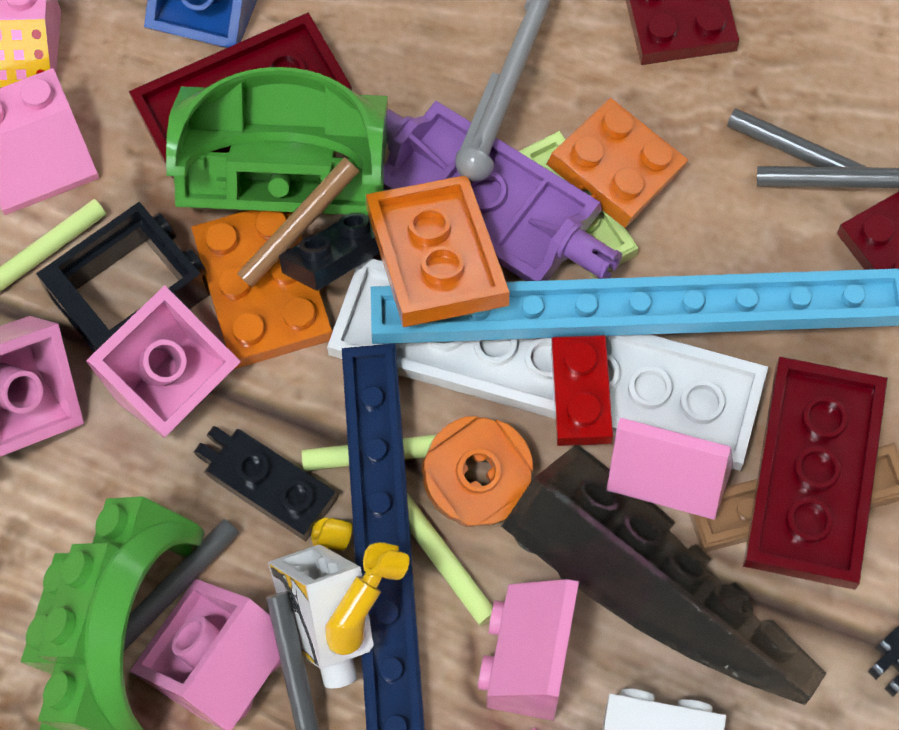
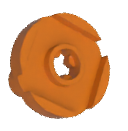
[422,416,533,527]

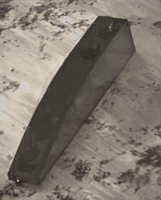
[501,445,826,705]

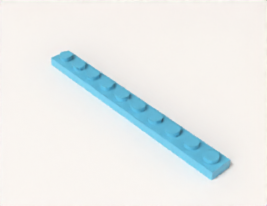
[370,269,899,344]

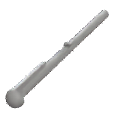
[455,0,551,182]

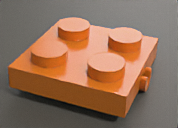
[546,98,688,228]

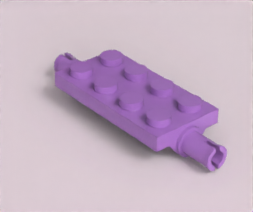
[384,101,622,281]

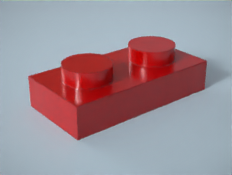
[551,335,613,446]

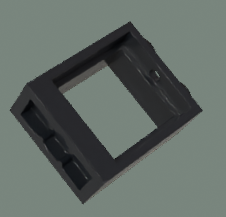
[36,202,208,352]

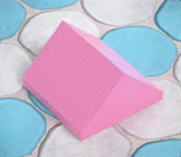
[86,285,241,438]
[607,418,733,520]

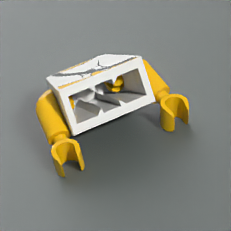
[268,518,409,688]

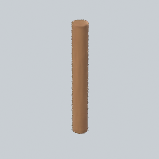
[237,157,360,287]

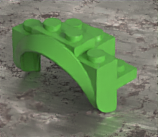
[166,67,388,215]
[20,496,204,730]

